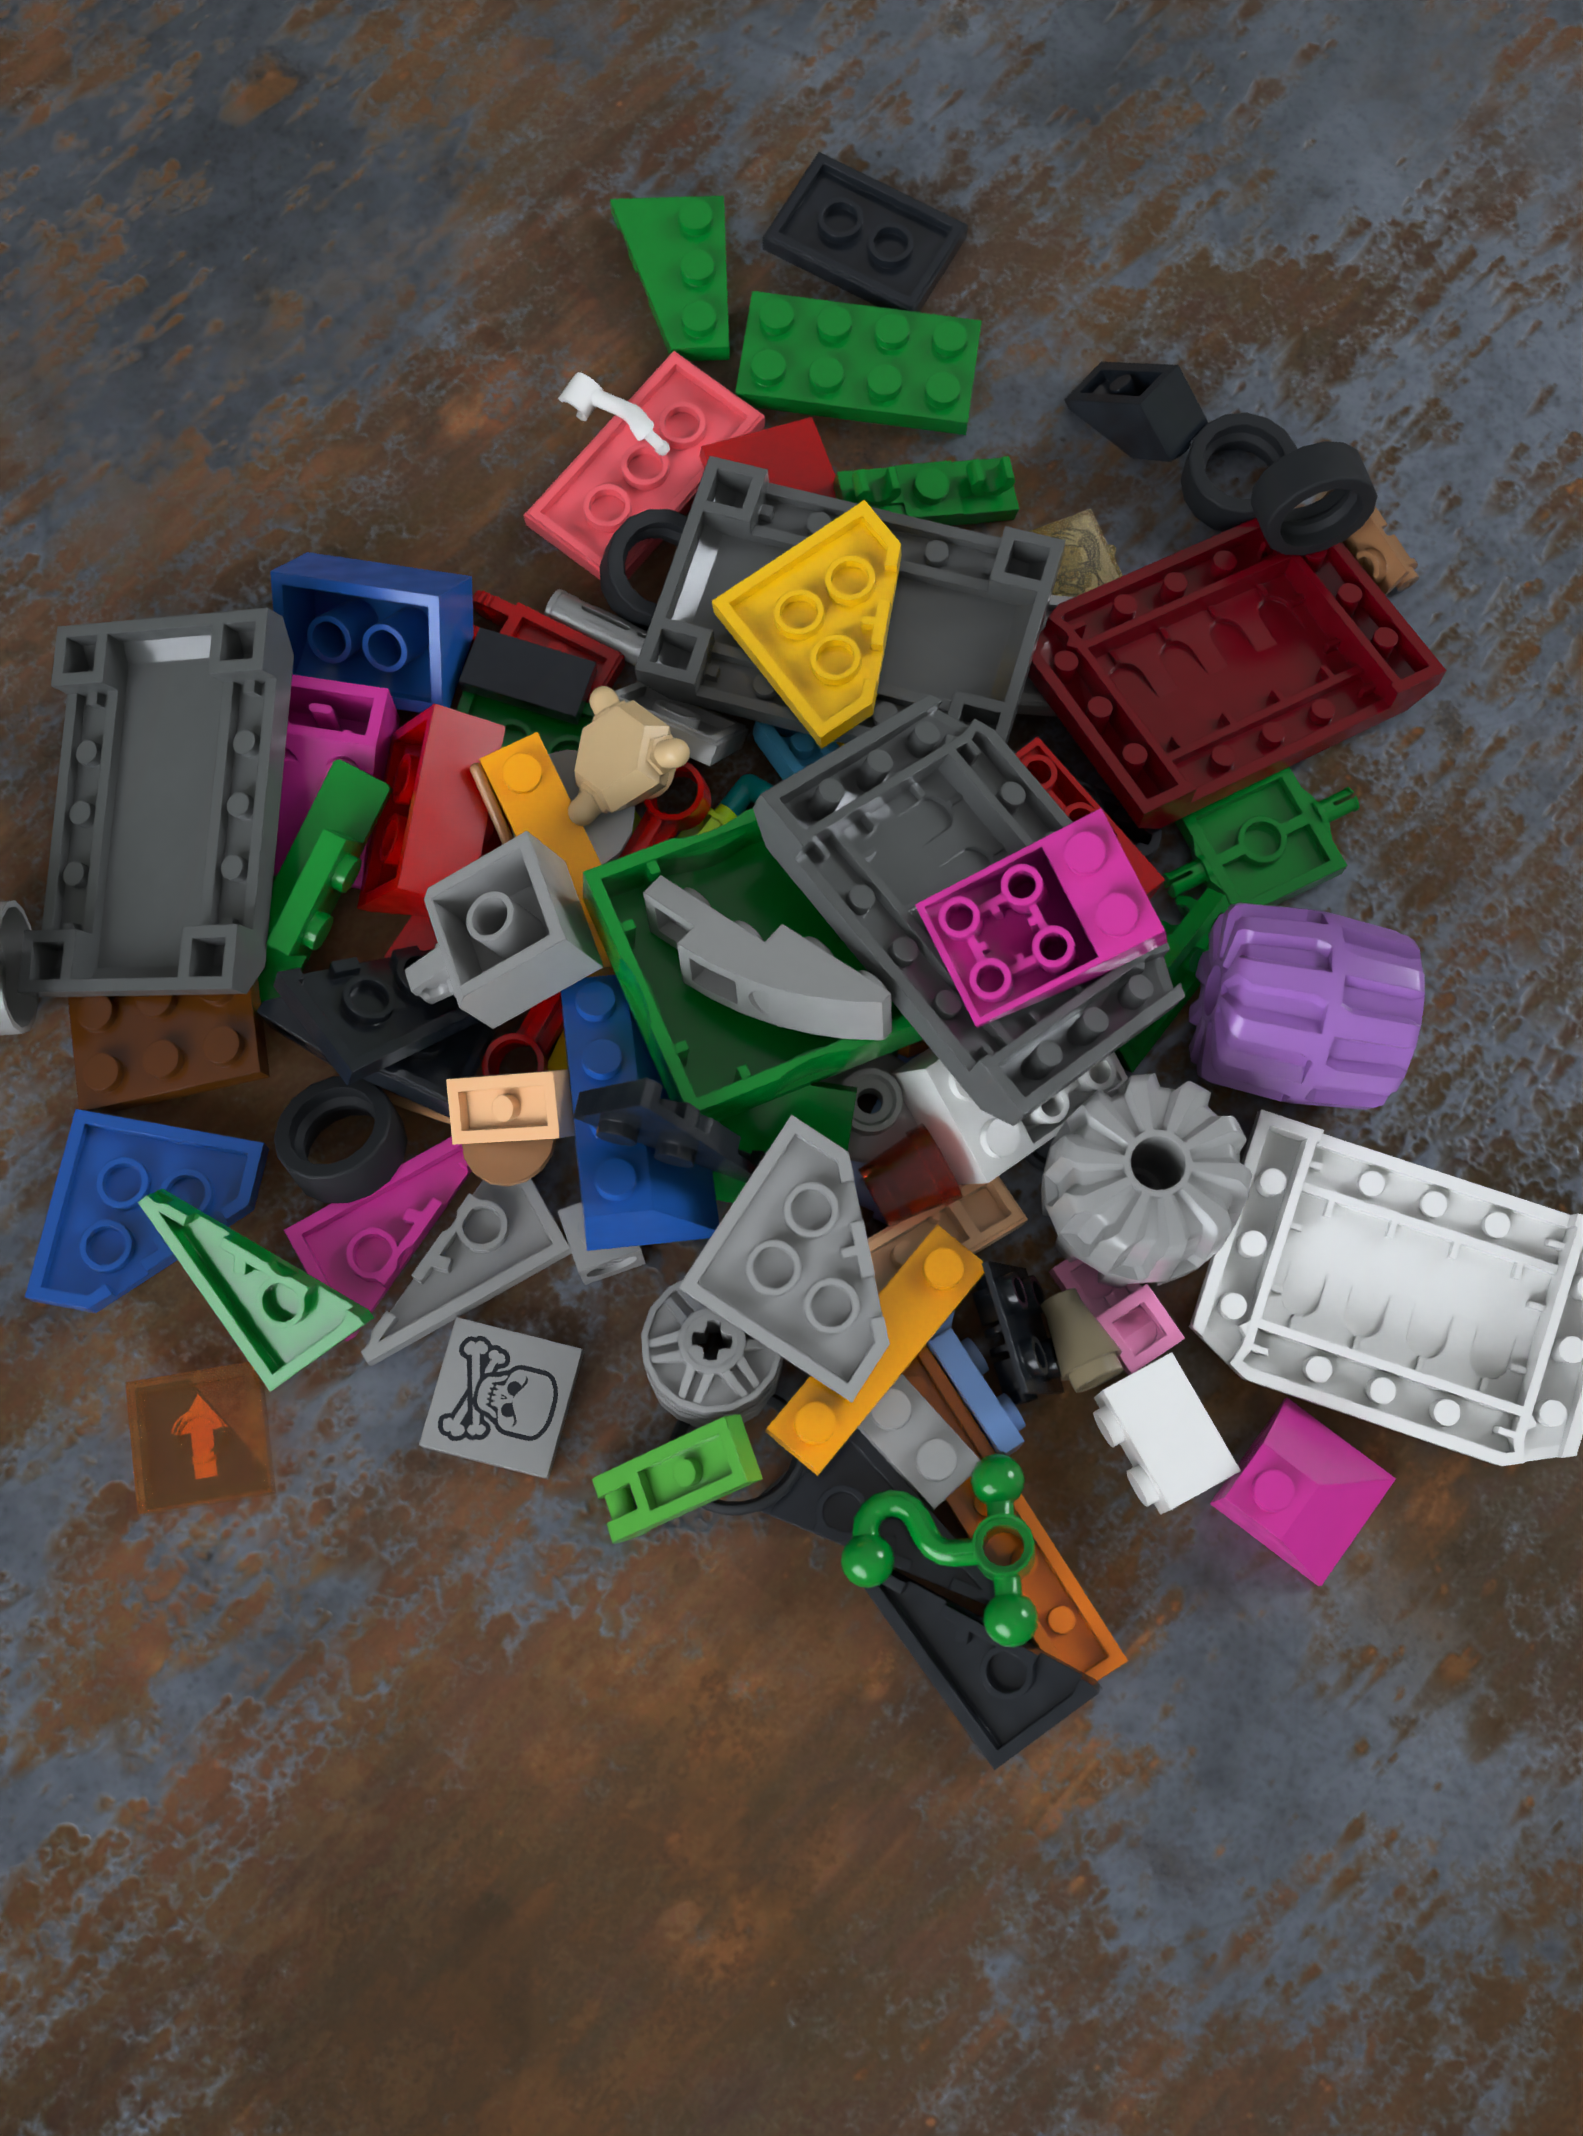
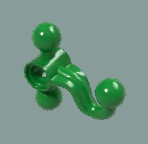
[841,1454,1039,1647]

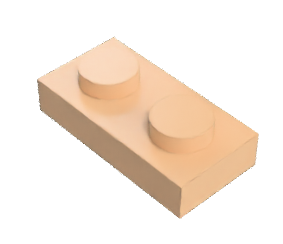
[446,1069,575,1145]

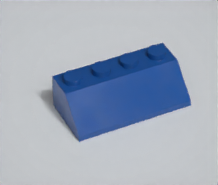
[561,975,719,1251]

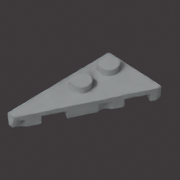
[361,1179,572,1366]

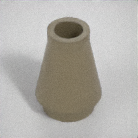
[1040,1288,1123,1393]

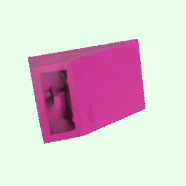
[274,674,400,889]
[915,808,1167,1028]

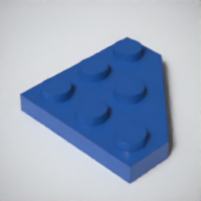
[25,1109,269,1313]

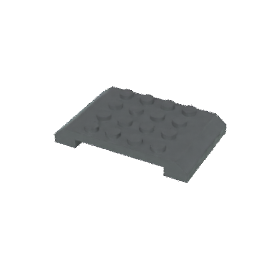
[634,456,1066,744]
[17,608,294,997]

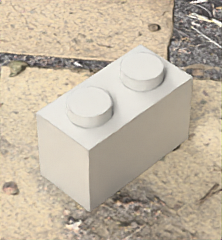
[1093,1352,1241,1515]

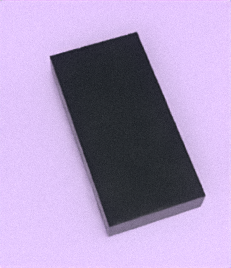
[459,627,598,725]

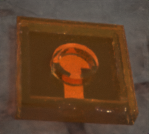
[125,1362,276,1516]

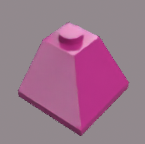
[1210,1398,1396,1586]

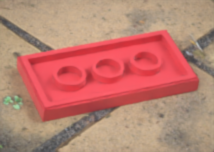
[524,351,765,580]

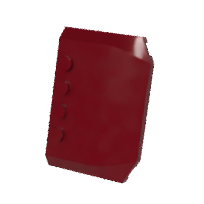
[1028,518,1447,829]

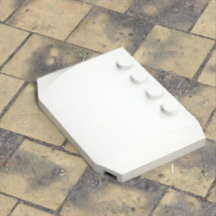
[1189,1109,1583,1466]

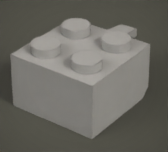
[404,831,604,1029]

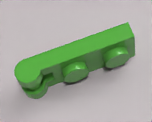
[592,1414,763,1544]

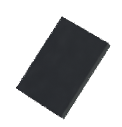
[763,152,968,312]

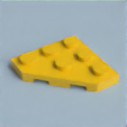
[712,500,902,749]

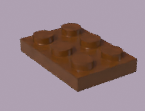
[68,978,270,1114]

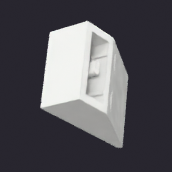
[890,1048,1128,1185]

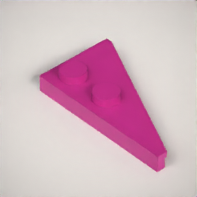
[284,1136,472,1342]

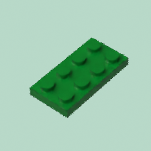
[735,291,982,435]

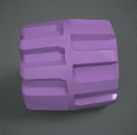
[1188,903,1425,1110]

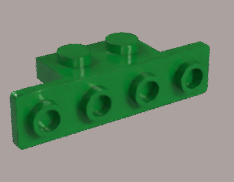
[258,759,392,1003]

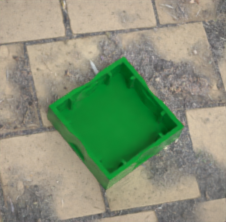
[583,808,923,1122]

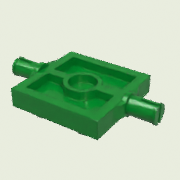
[1162,767,1359,906]

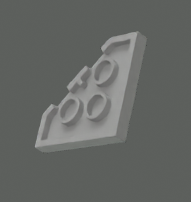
[678,1115,890,1402]

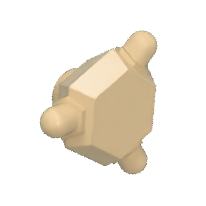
[568,686,690,826]

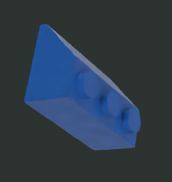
[270,552,474,713]

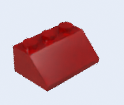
[357,703,506,917]

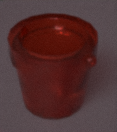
[858,1123,963,1227]

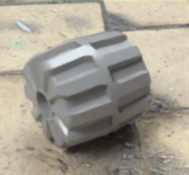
[1041,1073,1252,1289]

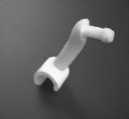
[558,372,670,456]

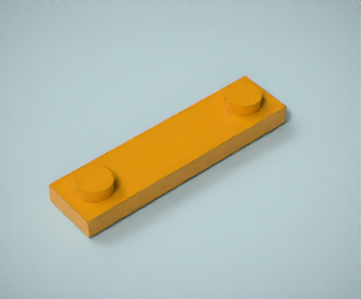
[479,732,616,977]
[765,1224,985,1476]

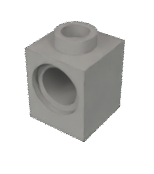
[557,1202,646,1285]

